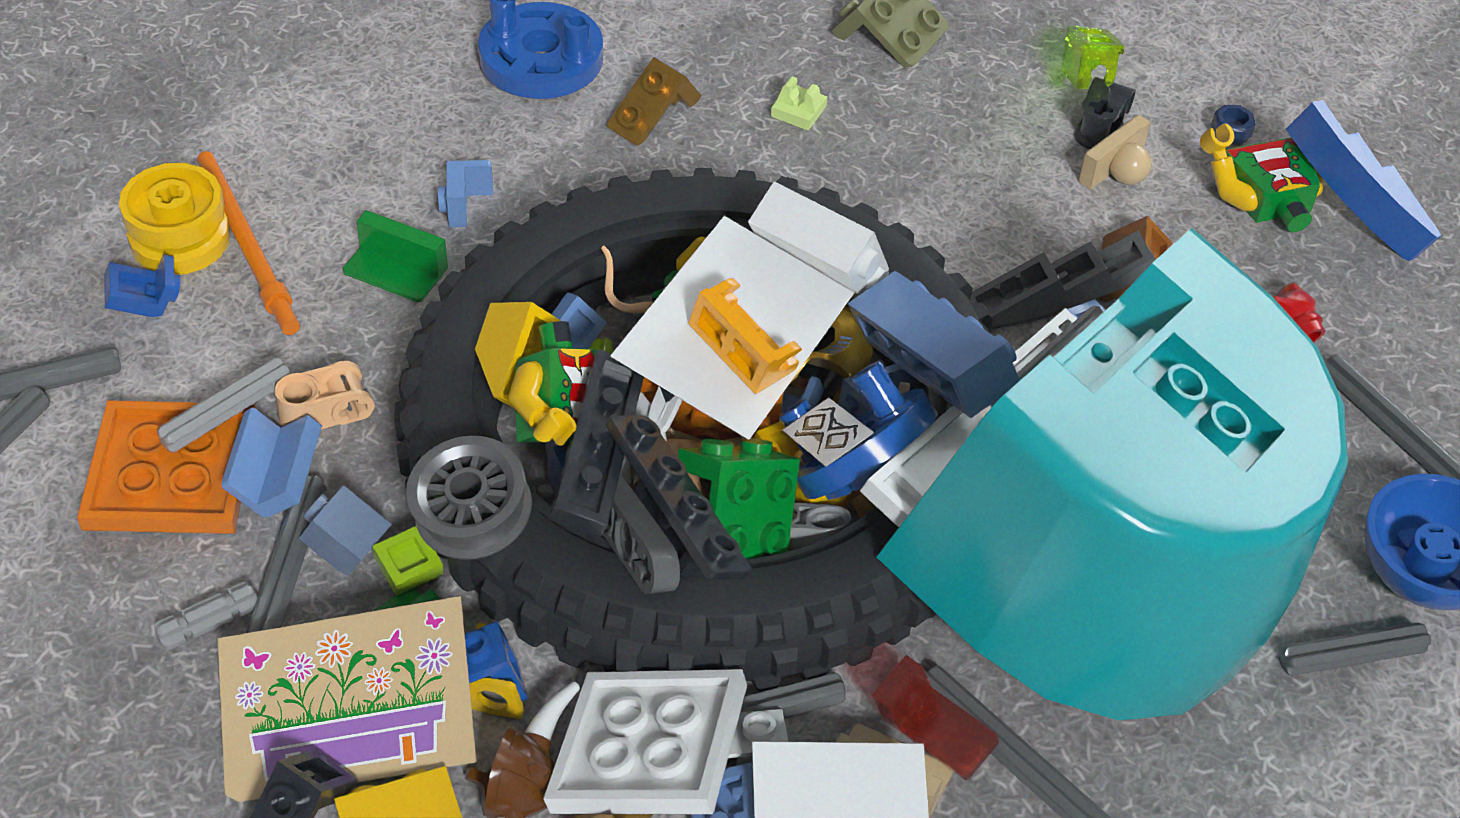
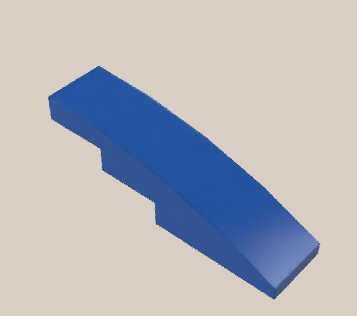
[1286,100,1442,261]

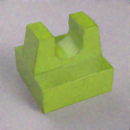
[372,526,443,596]

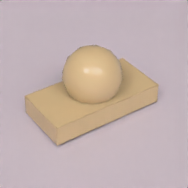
[1079,115,1152,190]

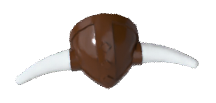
[465,682,580,818]

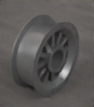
[406,436,532,560]

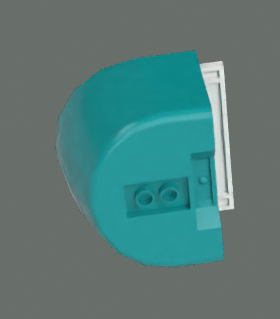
[860,228,1348,721]

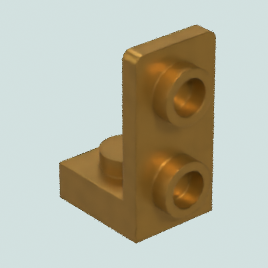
[607,57,702,145]

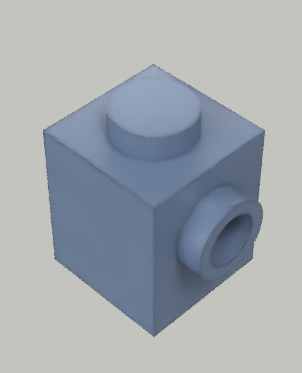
[299,485,391,576]

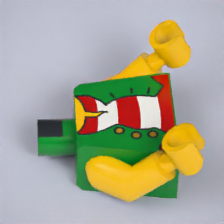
[1200,123,1324,232]
[508,321,598,446]

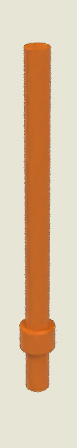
[197,151,300,335]

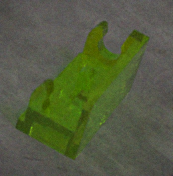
[1062,26,1125,89]

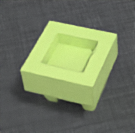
[771,76,828,131]

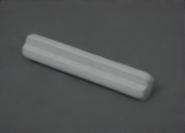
[157,357,290,453]

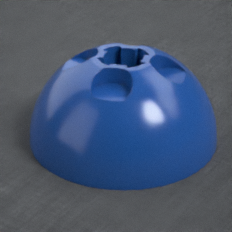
[1364,474,1460,611]

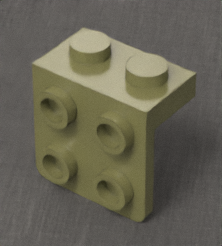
[831,0,949,68]

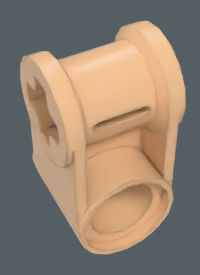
[275,361,375,429]

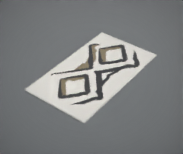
[783,398,874,466]

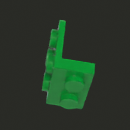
[678,438,800,559]

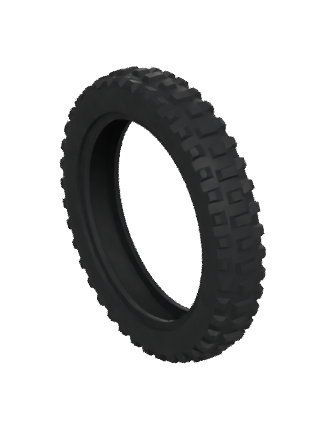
[394,168,996,691]

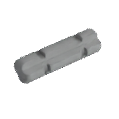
[154,582,258,650]

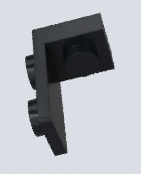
[250,749,358,818]

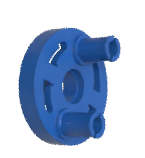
[478,0,603,99]
[778,360,938,500]

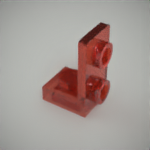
[872,655,999,780]

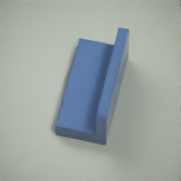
[221,408,322,517]

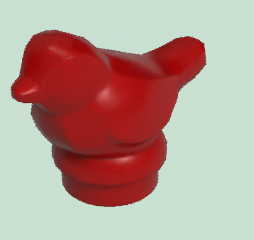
[1272,282,1326,343]

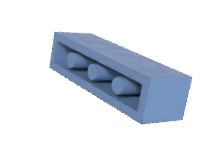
[848,271,1020,418]

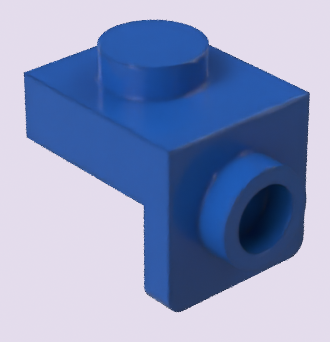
[104,255,181,317]

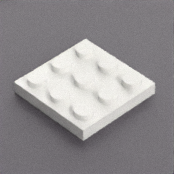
[543,669,747,814]

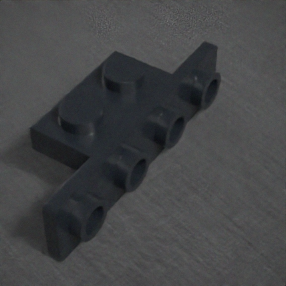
[605,415,752,580]

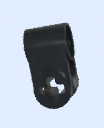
[1075,77,1136,149]

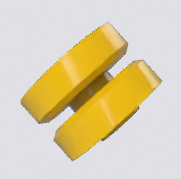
[119,163,230,275]

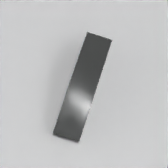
[971,231,1156,328]

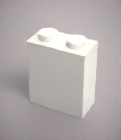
[748,181,889,301]

